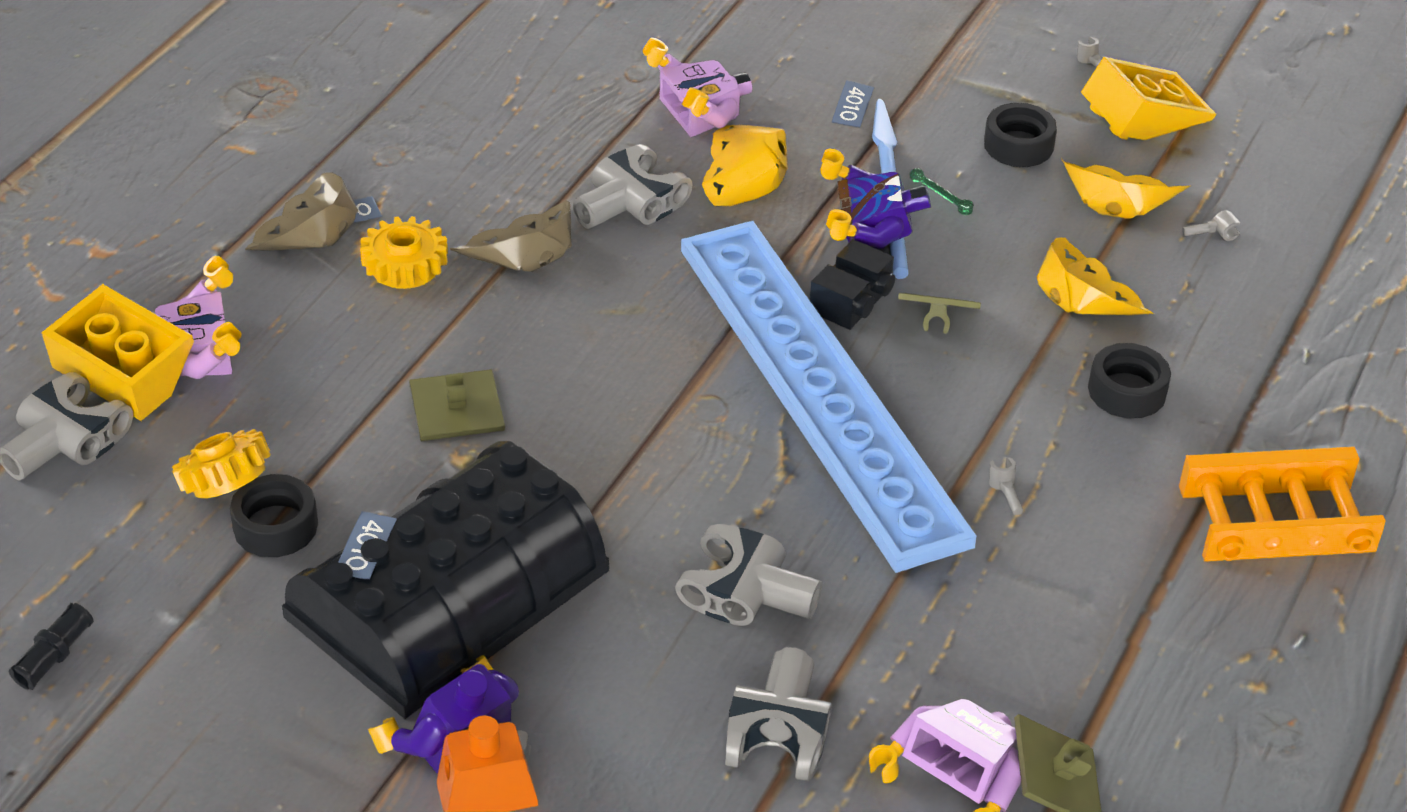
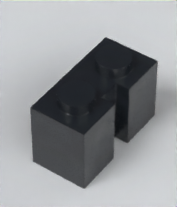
[810,239,895,330]

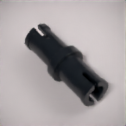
[9,603,94,690]

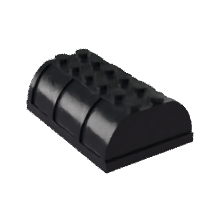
[282,441,609,719]

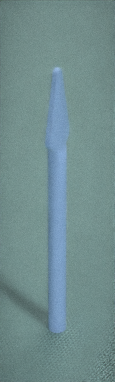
[872,99,909,279]

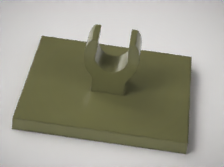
[898,293,981,334]
[409,369,505,441]
[1014,714,1102,812]

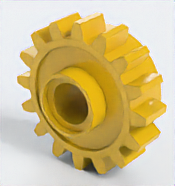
[360,216,448,289]
[172,429,271,498]

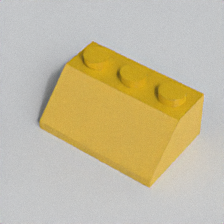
[41,284,194,421]

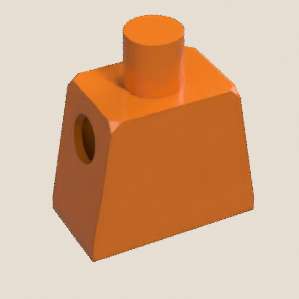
[437,715,538,812]

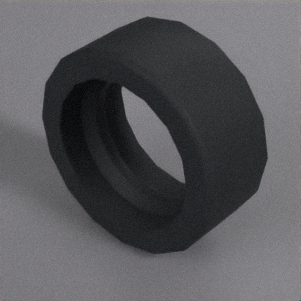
[984,103,1057,167]
[1088,343,1171,418]
[230,474,318,557]

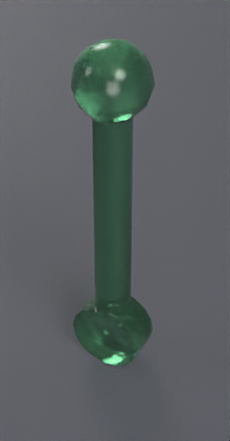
[910,168,974,215]

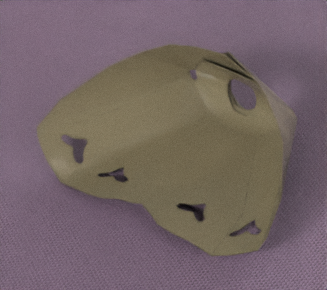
[245,172,358,251]
[450,200,572,272]

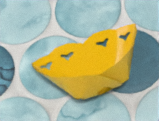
[702,125,788,206]
[1061,158,1191,219]
[1036,237,1154,315]

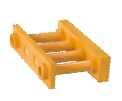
[1179,447,1386,562]

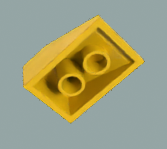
[1081,57,1217,140]

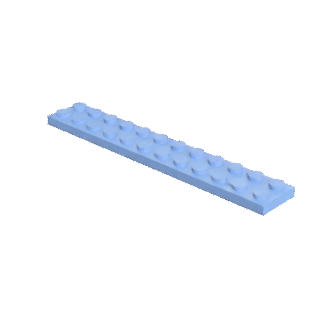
[681,221,977,573]

